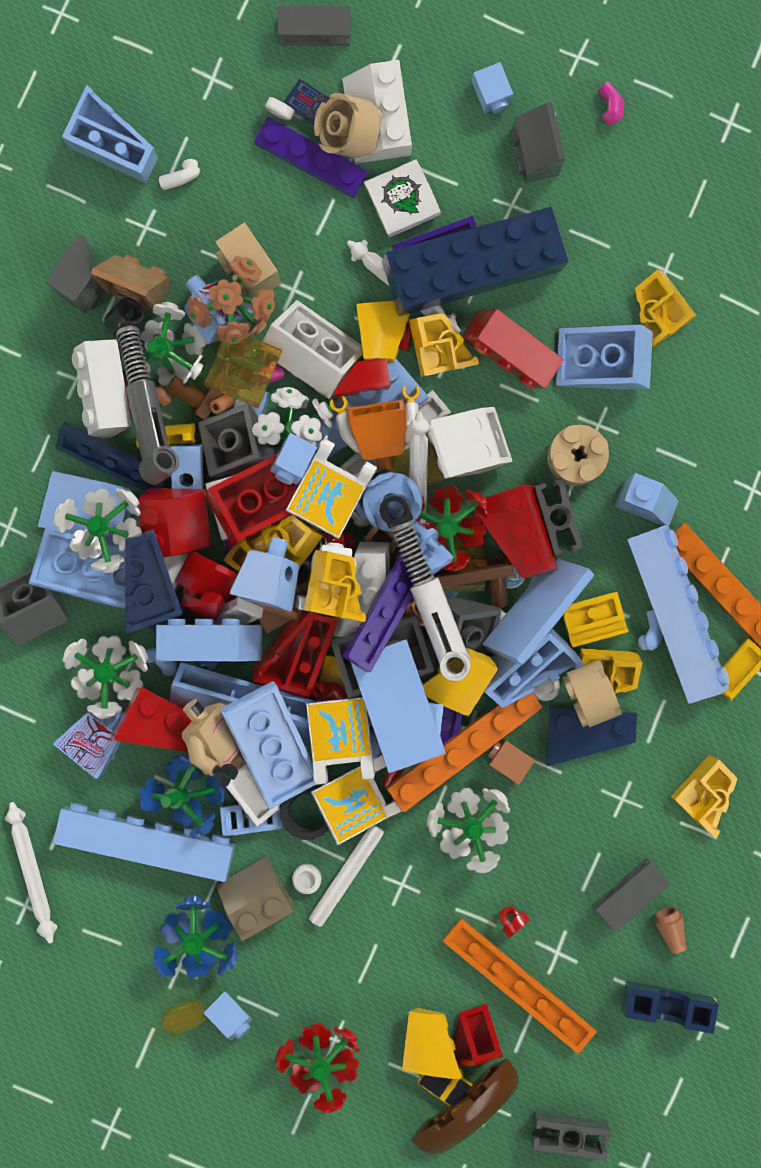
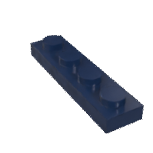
[56,422,168,491]

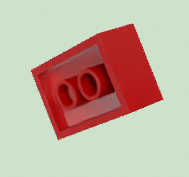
[205,454,303,547]

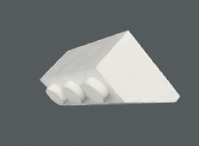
[342,60,412,164]
[258,300,363,399]
[72,340,132,439]

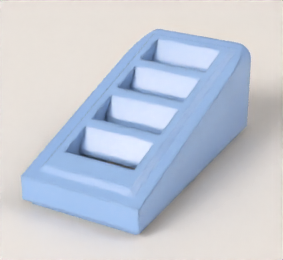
[220,803,283,836]

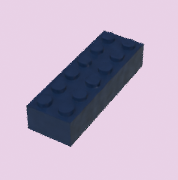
[382,207,569,316]

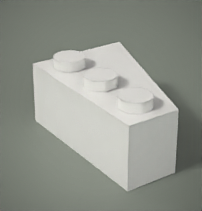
[333,542,390,637]

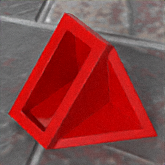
[453,1004,503,1066]

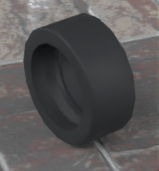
[280,785,329,840]

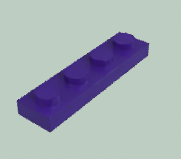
[254,116,368,199]
[342,554,415,673]

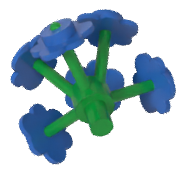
[139,754,225,838]
[152,895,238,978]

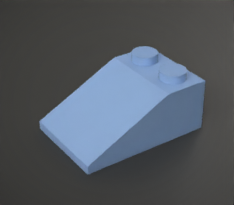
[556,325,653,390]
[38,471,136,546]

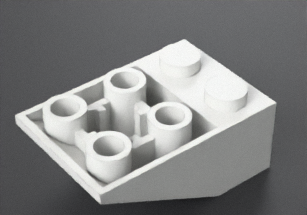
[427,407,513,479]

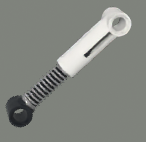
[379,494,471,681]

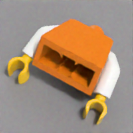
[330,385,420,471]

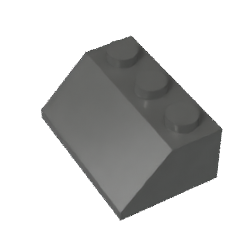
[331,615,434,698]

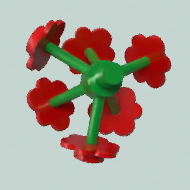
[415,485,489,572]
[275,1023,360,1113]

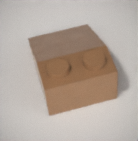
[91,255,172,313]

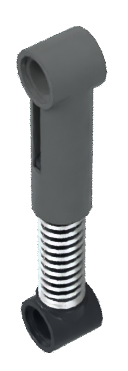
[104,298,179,485]

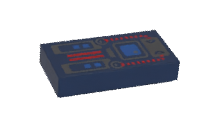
[284,78,330,125]

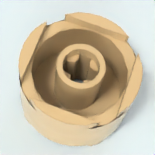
[314,93,382,158]
[547,425,609,486]
[563,659,622,728]

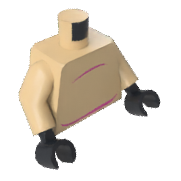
[182,699,239,787]

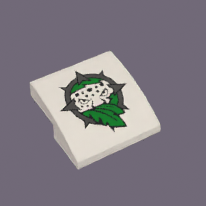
[364,159,441,238]

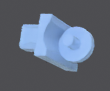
[395,521,453,575]

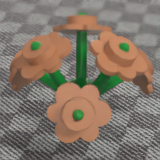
[188,256,275,344]

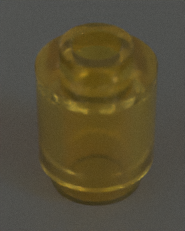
[161,998,207,1037]

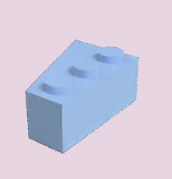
[62,85,158,183]
[156,619,262,661]
[484,629,584,708]

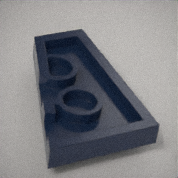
[125,529,182,634]
[546,708,637,766]

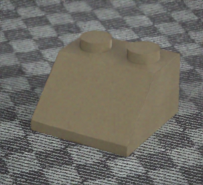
[216,856,295,941]

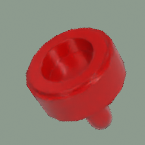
[499,906,530,938]

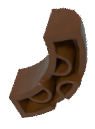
[412,1058,519,1154]

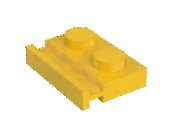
[562,592,628,647]

